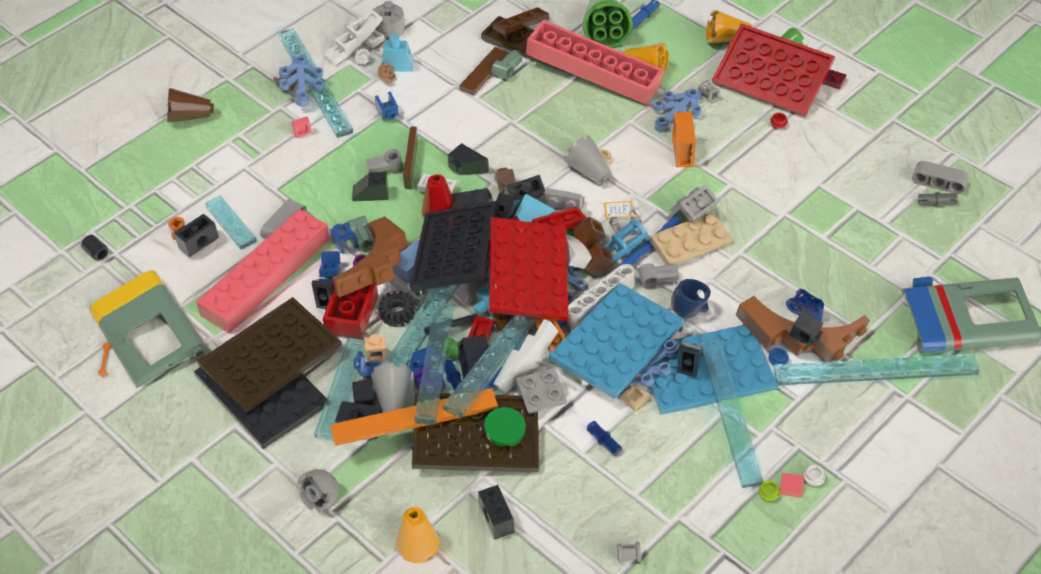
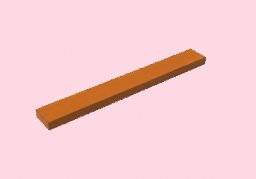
[330,388,498,446]

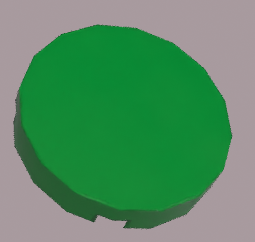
[484,407,526,447]

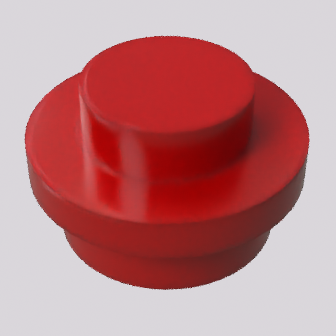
[770,112,788,128]

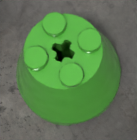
[583,0,633,48]

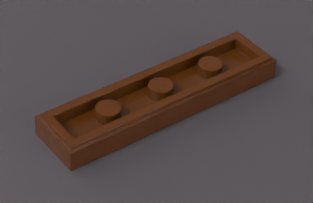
[493,7,549,35]
[459,47,509,95]
[403,126,418,189]

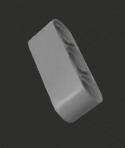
[912,161,968,194]
[260,199,307,239]

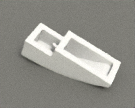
[566,235,592,269]

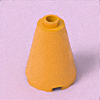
[706,10,752,43]
[623,43,669,77]
[396,507,440,563]

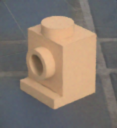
[365,334,388,363]

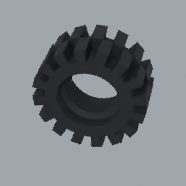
[379,291,415,327]

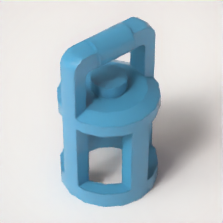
[604,219,649,262]

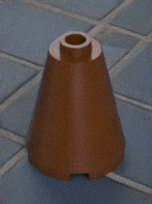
[167,88,214,123]

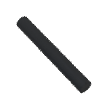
[424,313,478,335]

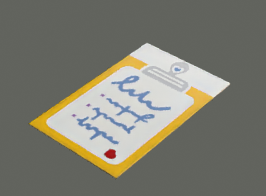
[604,201,640,219]

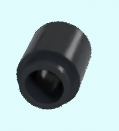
[81,235,108,261]

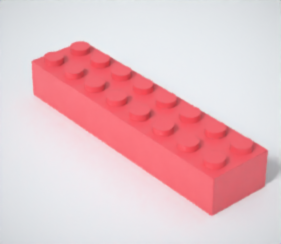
[526,20,664,105]
[196,209,330,334]

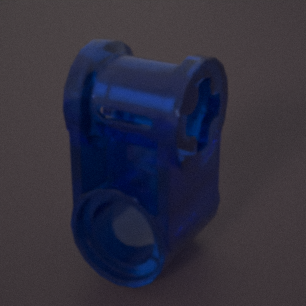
[786,289,824,321]

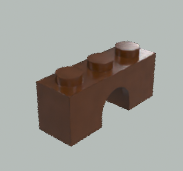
[573,216,615,277]

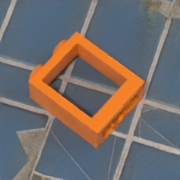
[672,111,696,168]

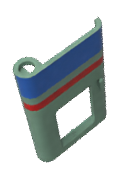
[901,277,1041,354]

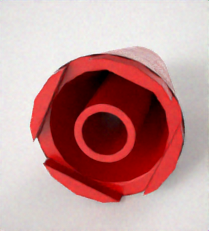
[421,174,452,217]

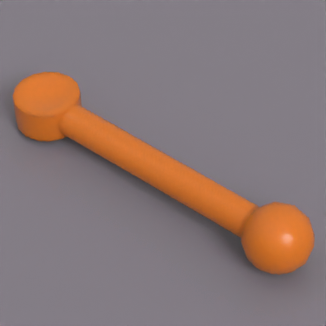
[98,342,111,376]

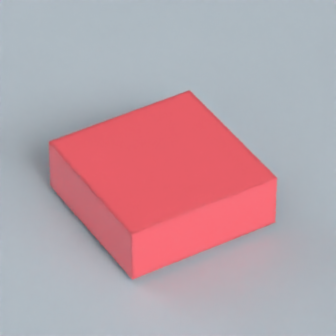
[291,116,312,138]
[780,472,804,497]

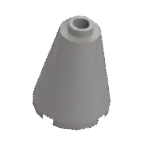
[564,136,612,185]
[371,363,412,413]

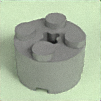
[372,1,405,39]

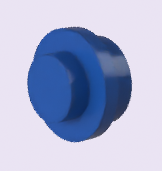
[768,348,789,367]

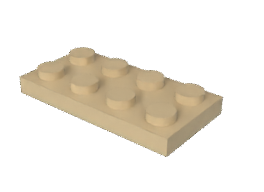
[649,212,732,265]

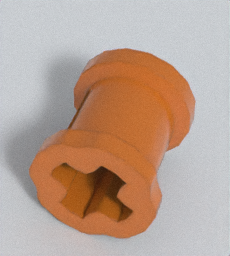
[168,217,185,240]

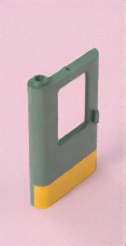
[89,270,207,388]

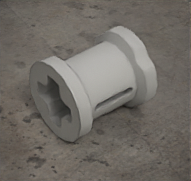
[698,80,721,102]
[617,541,641,563]

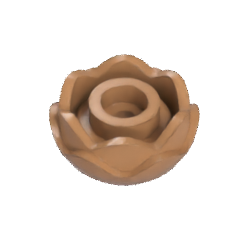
[378,63,396,83]

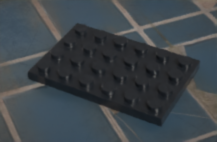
[410,201,497,292]
[194,367,329,449]

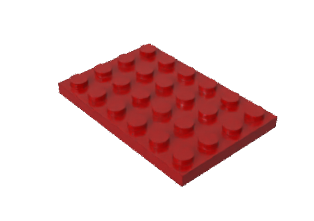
[712,23,835,117]
[489,217,568,322]

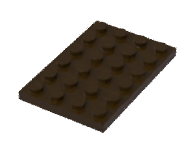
[197,297,342,413]
[412,392,539,472]

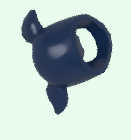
[671,279,711,332]

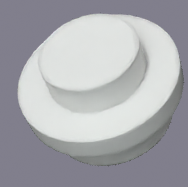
[355,49,371,64]
[804,465,825,486]

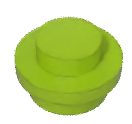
[758,480,780,501]

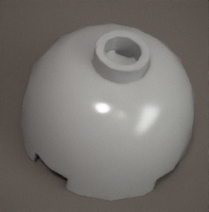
[297,469,339,513]

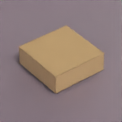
[621,385,650,411]

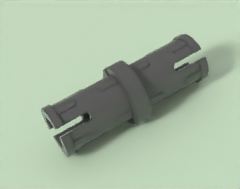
[918,192,958,206]

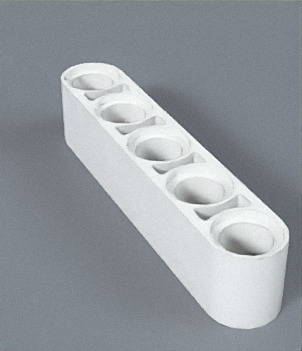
[567,264,635,329]

